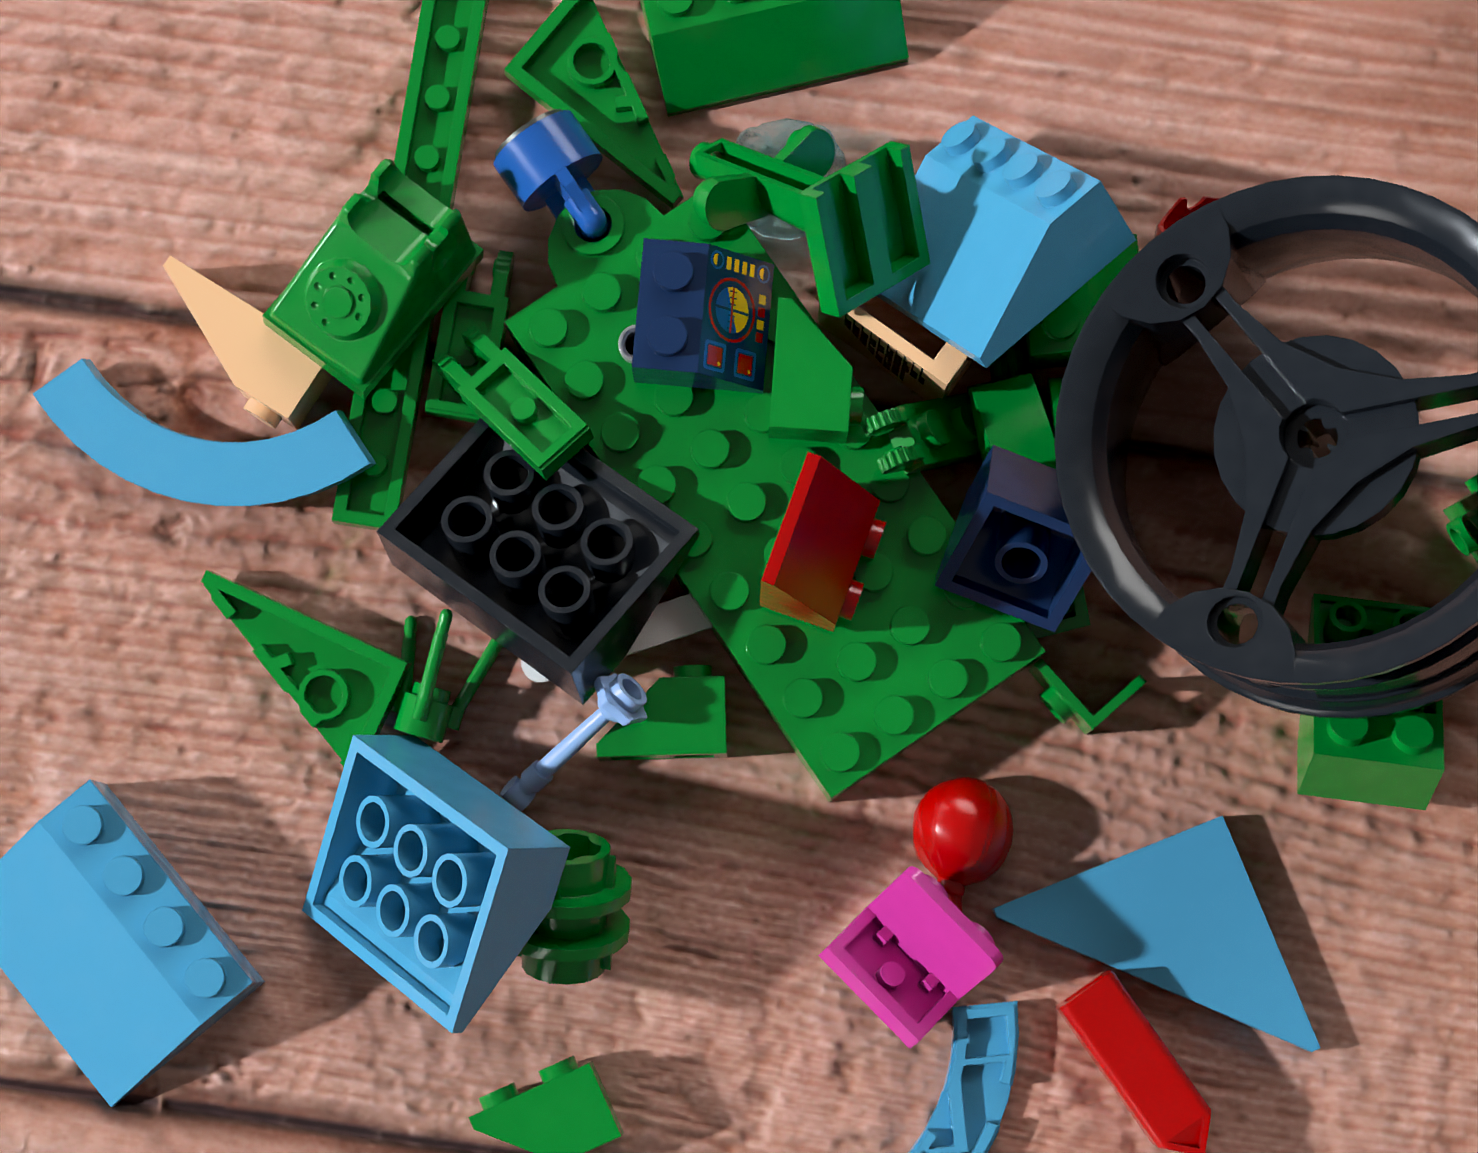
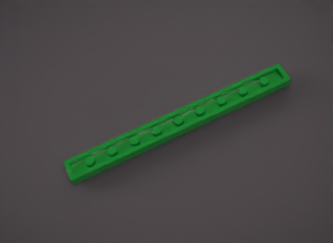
[332,0,489,530]

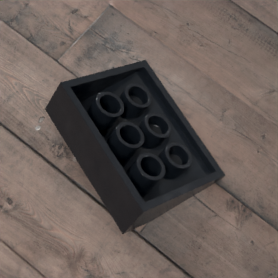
[376,418,700,705]

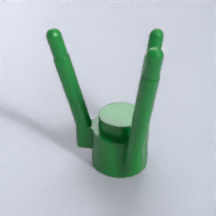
[391,609,503,743]

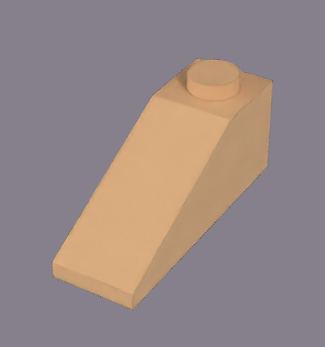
[163,256,333,430]

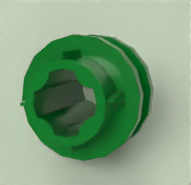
[517,829,632,985]

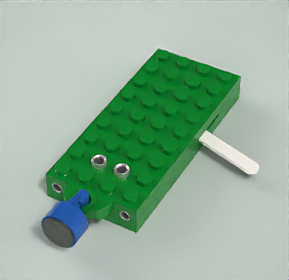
[493,109,1046,802]

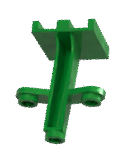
[689,125,931,318]

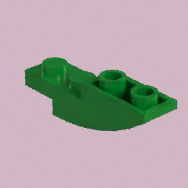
[967,372,1091,639]

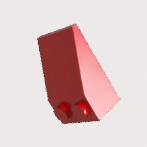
[760,452,887,632]

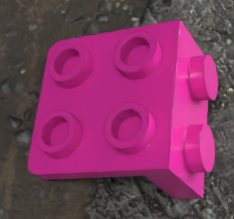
[818,866,1004,1049]

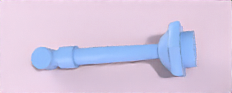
[500,673,647,811]

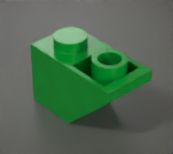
[469,1055,624,1153]

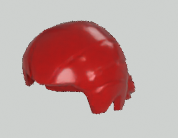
[913,777,1014,913]

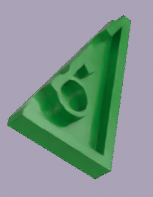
[504,0,684,209]
[201,570,412,767]

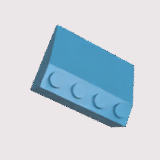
[877,116,1136,368]
[302,735,570,1033]
[0,779,265,1107]

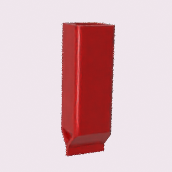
[1056,970,1211,1153]

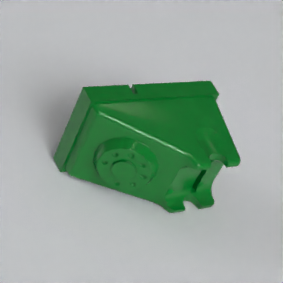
[262,159,484,400]

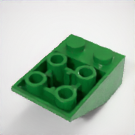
[1297,593,1445,810]

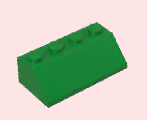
[640,0,909,117]

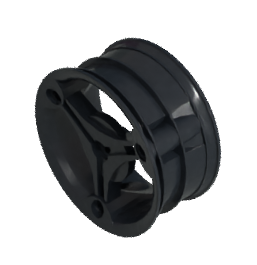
[1054,175,1478,719]

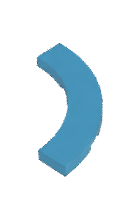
[33,358,376,506]
[907,1001,1019,1153]

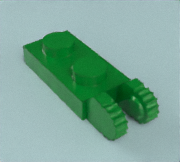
[425,250,515,423]
[432,325,594,480]
[860,393,981,475]

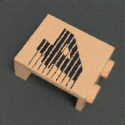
[815,293,974,400]

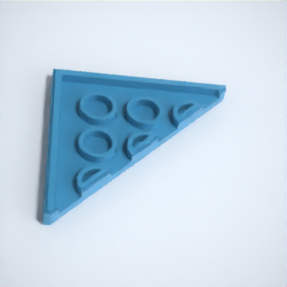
[992,815,1321,1052]

